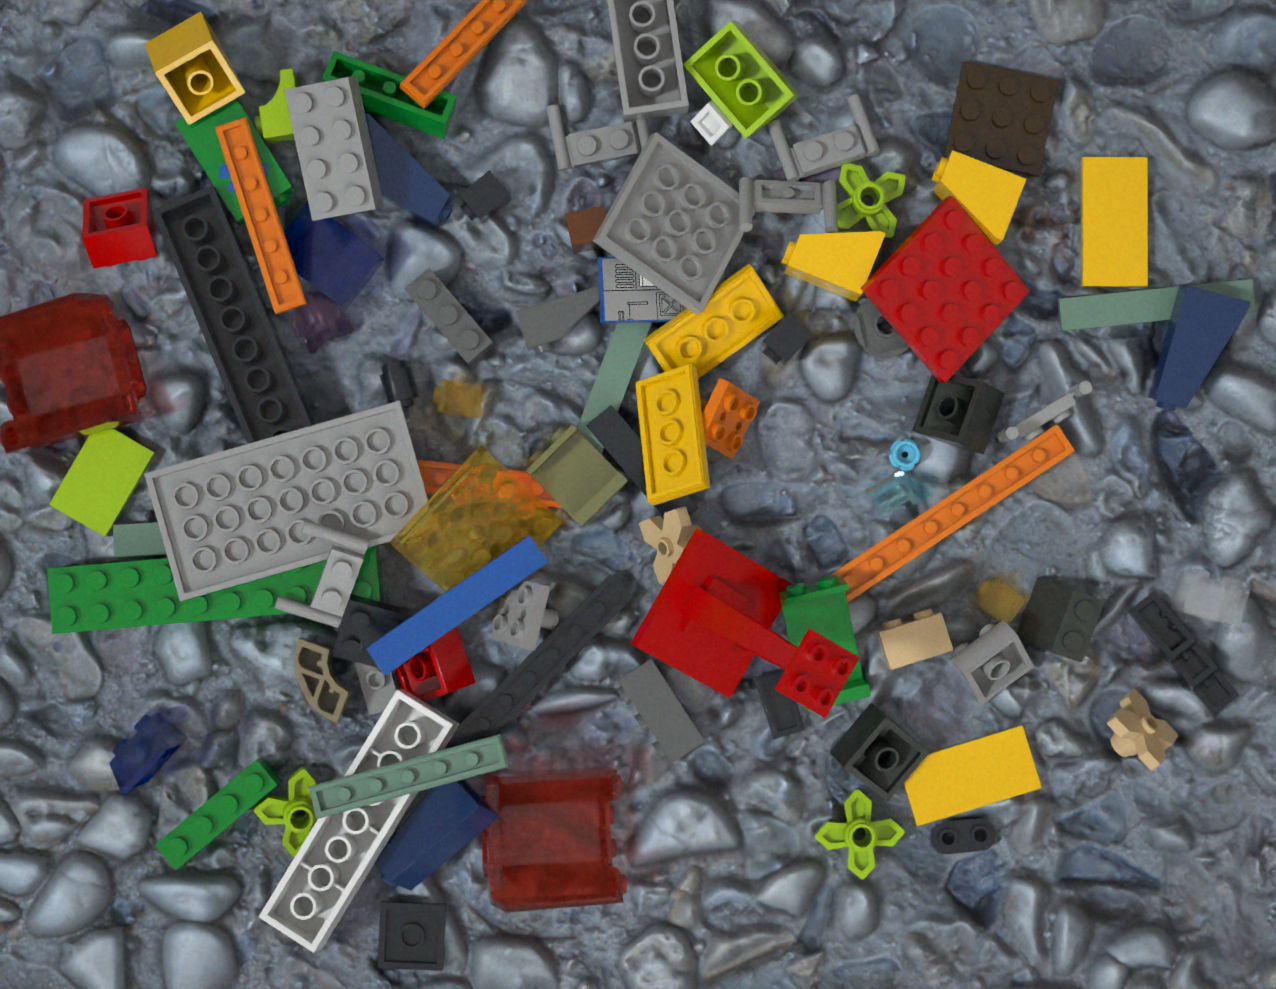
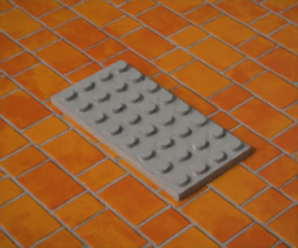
[144,401,437,601]

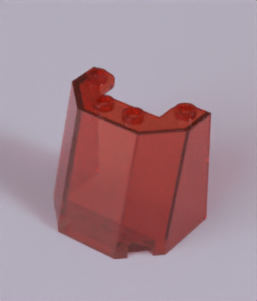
[0,293,147,454]
[481,767,627,913]

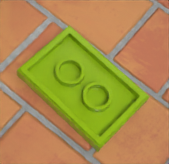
[49,420,156,537]

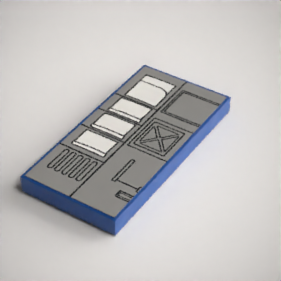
[597,257,726,324]

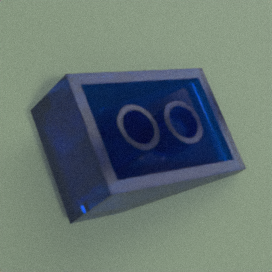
[284,201,385,311]
[109,712,188,795]

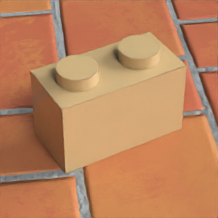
[876,608,953,670]

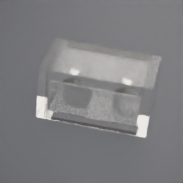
[1170,568,1250,627]

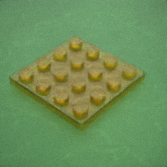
[389,445,563,616]

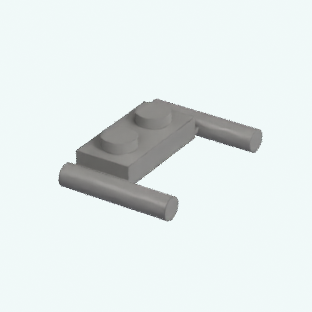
[767,94,880,183]
[546,105,650,171]
[739,177,838,233]
[996,381,1092,443]
[274,520,369,628]

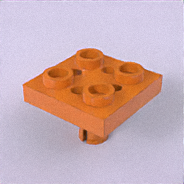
[700,378,760,460]

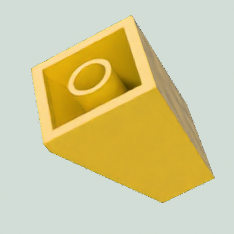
[145,11,245,125]
[931,150,1026,247]
[781,231,886,302]

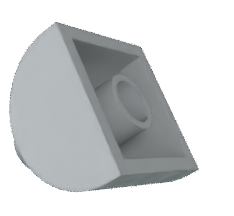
[949,620,1034,705]

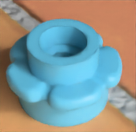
[889,439,921,471]

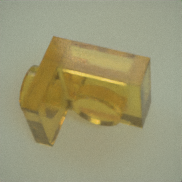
[433,379,482,418]
[974,577,1027,625]

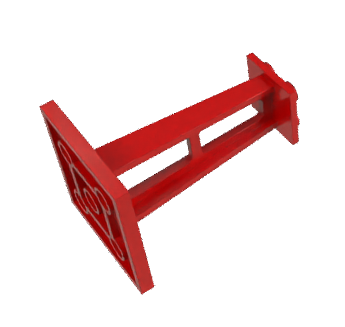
[630,527,860,718]

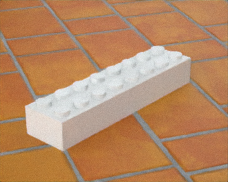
[259,689,459,953]

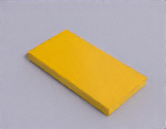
[1081,157,1148,287]
[643,264,784,379]
[635,363,710,506]
[903,725,1042,826]

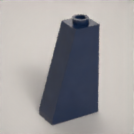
[365,112,454,227]
[1148,284,1250,411]
[374,779,499,891]

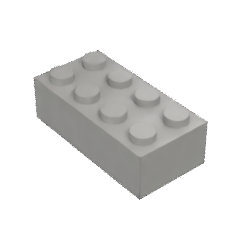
[606,0,689,122]
[284,76,384,221]

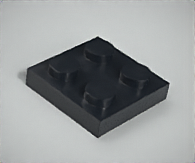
[332,594,414,673]
[377,901,447,971]

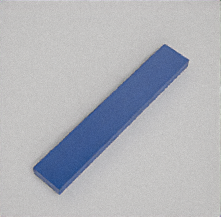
[365,535,548,676]

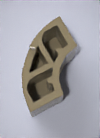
[294,637,353,723]

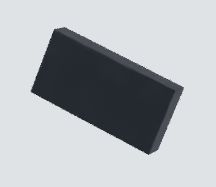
[753,668,805,740]

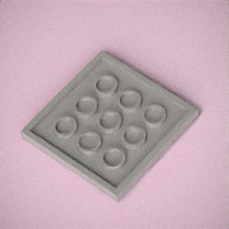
[592,132,755,315]

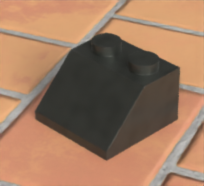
[912,374,1005,454]
[1016,577,1105,662]
[829,703,930,802]

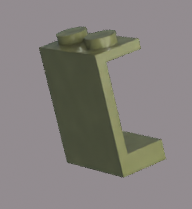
[526,424,628,527]

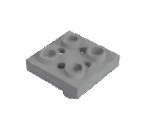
[491,580,559,651]

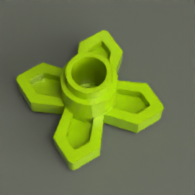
[837,163,906,240]
[254,767,318,857]
[814,788,905,880]

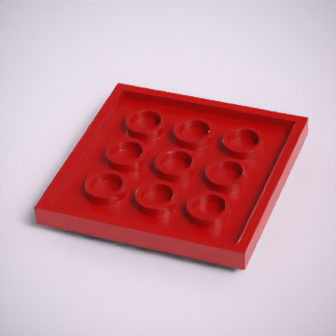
[860,196,1030,383]

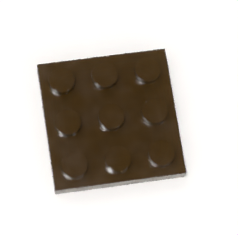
[943,61,1059,177]

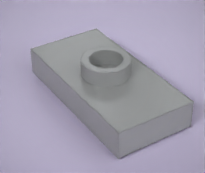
[354,662,397,716]

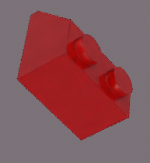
[82,187,157,269]
[396,626,476,701]

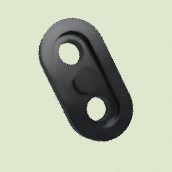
[929,817,996,854]

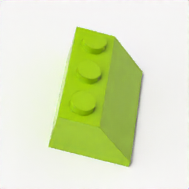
[683,21,800,139]

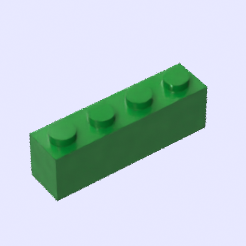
[322,51,457,139]
[155,757,283,870]

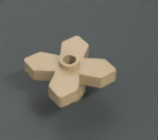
[639,506,703,584]
[1107,688,1178,771]

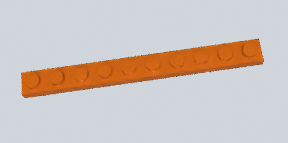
[830,424,1075,603]

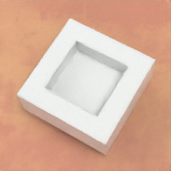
[690,100,734,146]

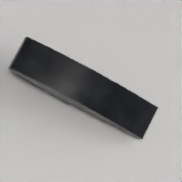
[586,405,698,518]
[1128,591,1240,717]

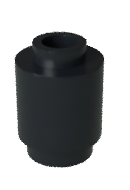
[380,360,419,409]

